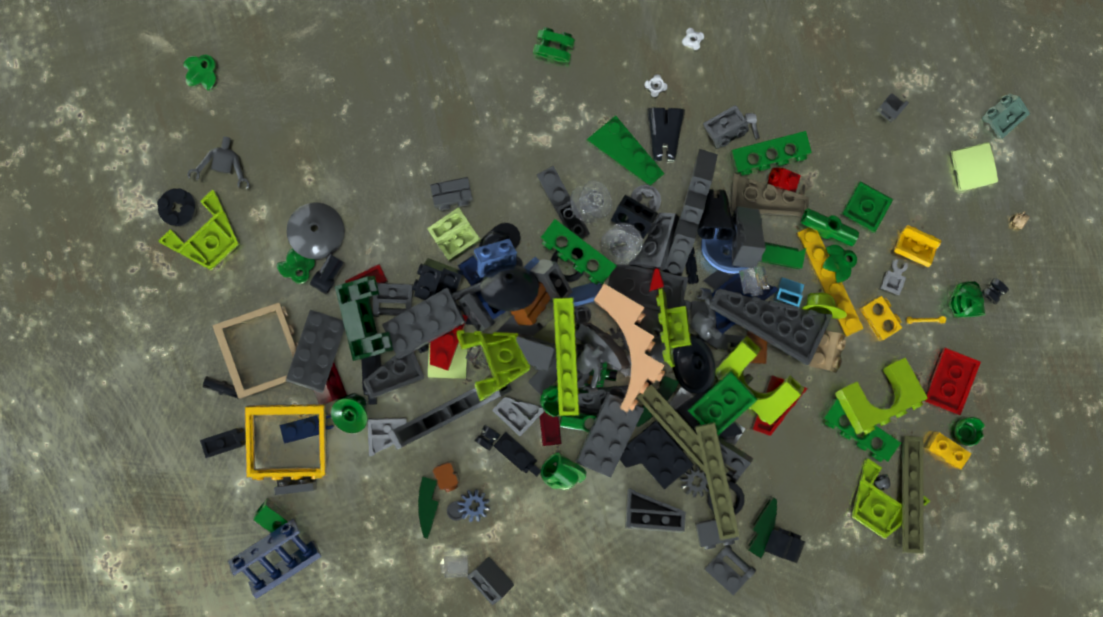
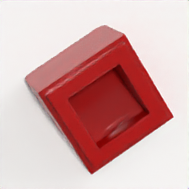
[649,268,664,292]

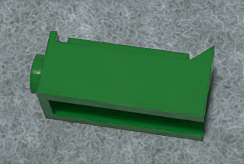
[758,242,806,270]

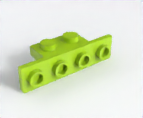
[656,288,691,367]

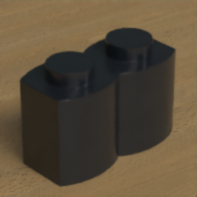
[764,527,805,563]

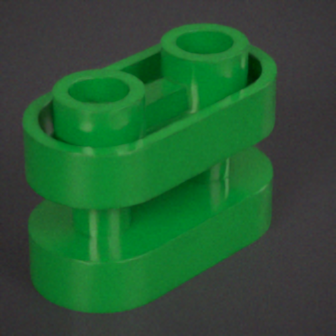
[533,27,575,63]

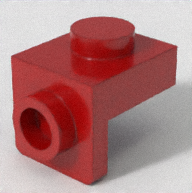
[767,167,801,193]

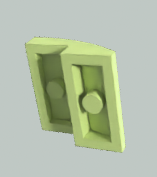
[951,142,998,191]
[427,207,482,262]
[428,343,468,379]

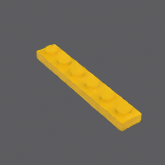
[796,227,864,337]

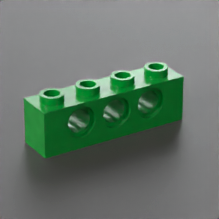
[730,131,812,176]
[541,219,617,285]
[821,399,901,462]

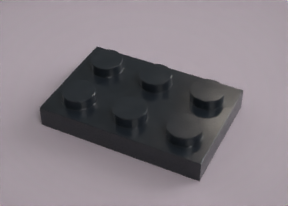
[627,420,694,490]

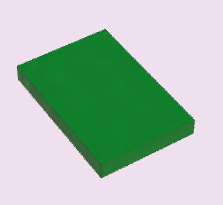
[688,371,758,435]

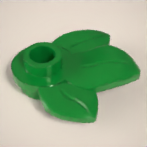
[183,54,216,91]
[822,245,857,283]
[277,248,315,284]

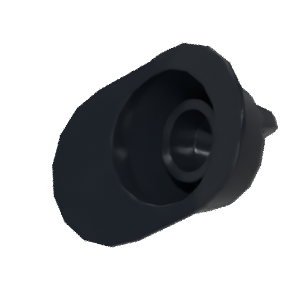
[479,223,521,249]

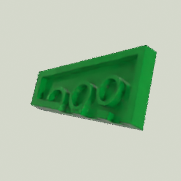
[586,115,665,186]

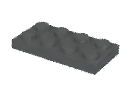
[608,262,688,311]
[382,288,466,359]
[286,310,345,393]
[576,392,644,478]

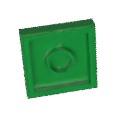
[841,181,893,233]

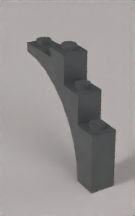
[663,149,718,276]
[388,384,512,450]

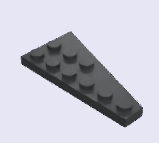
[709,289,832,365]

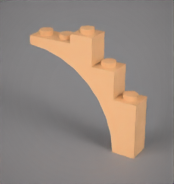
[594,284,666,413]

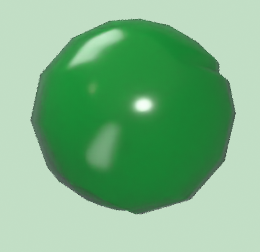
[540,385,559,417]
[955,417,985,446]

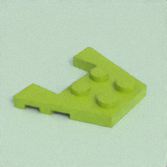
[158,190,240,270]
[456,330,530,401]
[851,458,930,539]

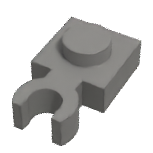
[880,259,908,295]

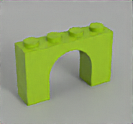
[715,336,804,425]
[835,357,928,435]

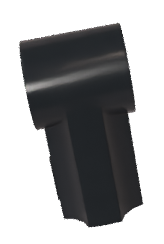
[310,254,344,295]

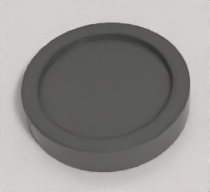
[447,501,465,521]

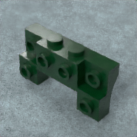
[335,276,393,361]

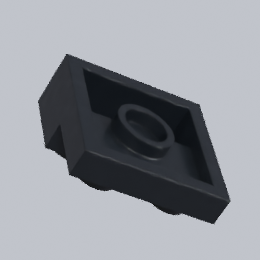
[412,258,464,300]

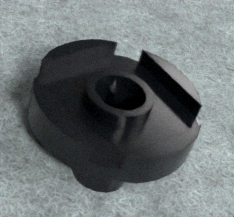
[157,188,197,227]

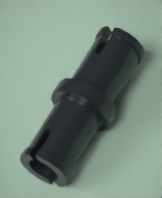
[202,376,239,400]

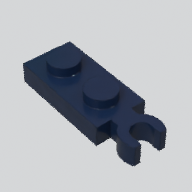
[279,415,334,444]

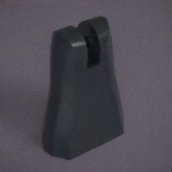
[647,107,685,162]
[697,189,736,240]

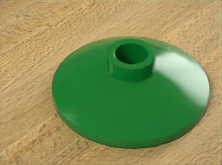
[331,398,368,433]

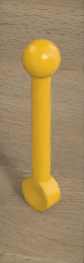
[906,316,946,324]

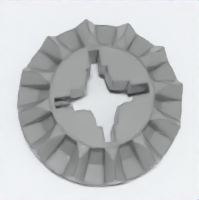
[631,185,661,212]

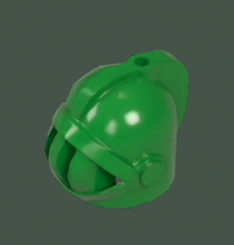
[949,281,985,318]
[541,452,587,490]

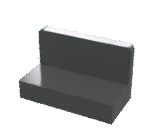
[467,557,514,605]

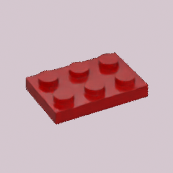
[924,348,981,415]

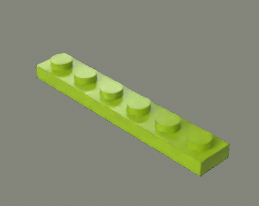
[553,297,579,416]

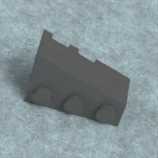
[732,207,766,269]

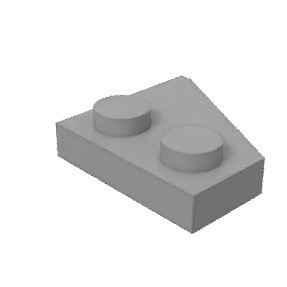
[492,396,544,436]
[368,417,407,456]

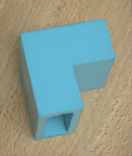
[773,277,805,307]

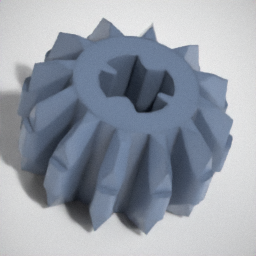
[457,489,490,522]

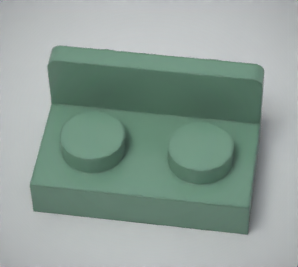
[982,94,1030,139]

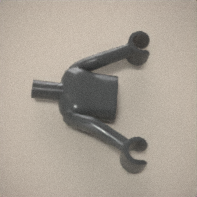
[188,137,250,190]
[690,288,721,341]
[576,344,605,398]

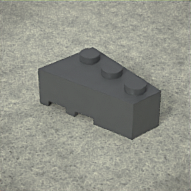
[625,488,686,533]

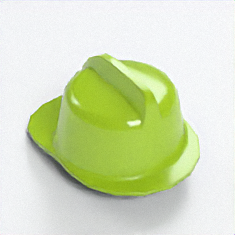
[801,293,847,319]

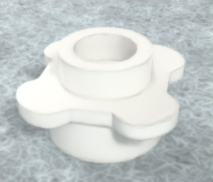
[682,28,704,50]
[645,74,667,97]

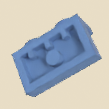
[474,239,517,278]

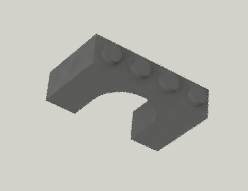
[496,315,557,395]

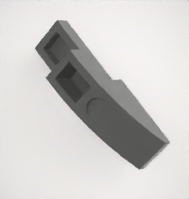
[536,165,590,239]
[575,323,631,371]

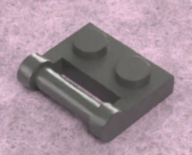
[373,282,413,317]
[719,437,753,483]
[704,545,756,596]

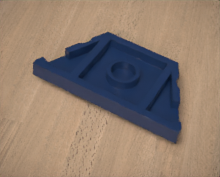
[711,271,779,335]

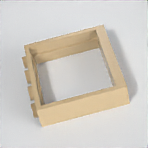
[212,303,298,399]

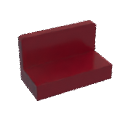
[313,362,347,404]

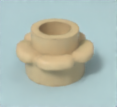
[1013,211,1030,229]

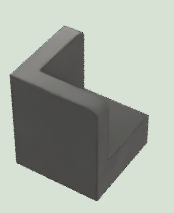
[877,93,909,122]

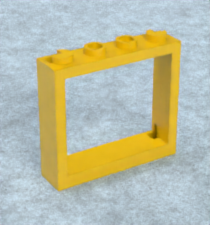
[245,404,327,480]

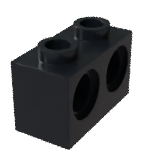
[610,194,658,239]

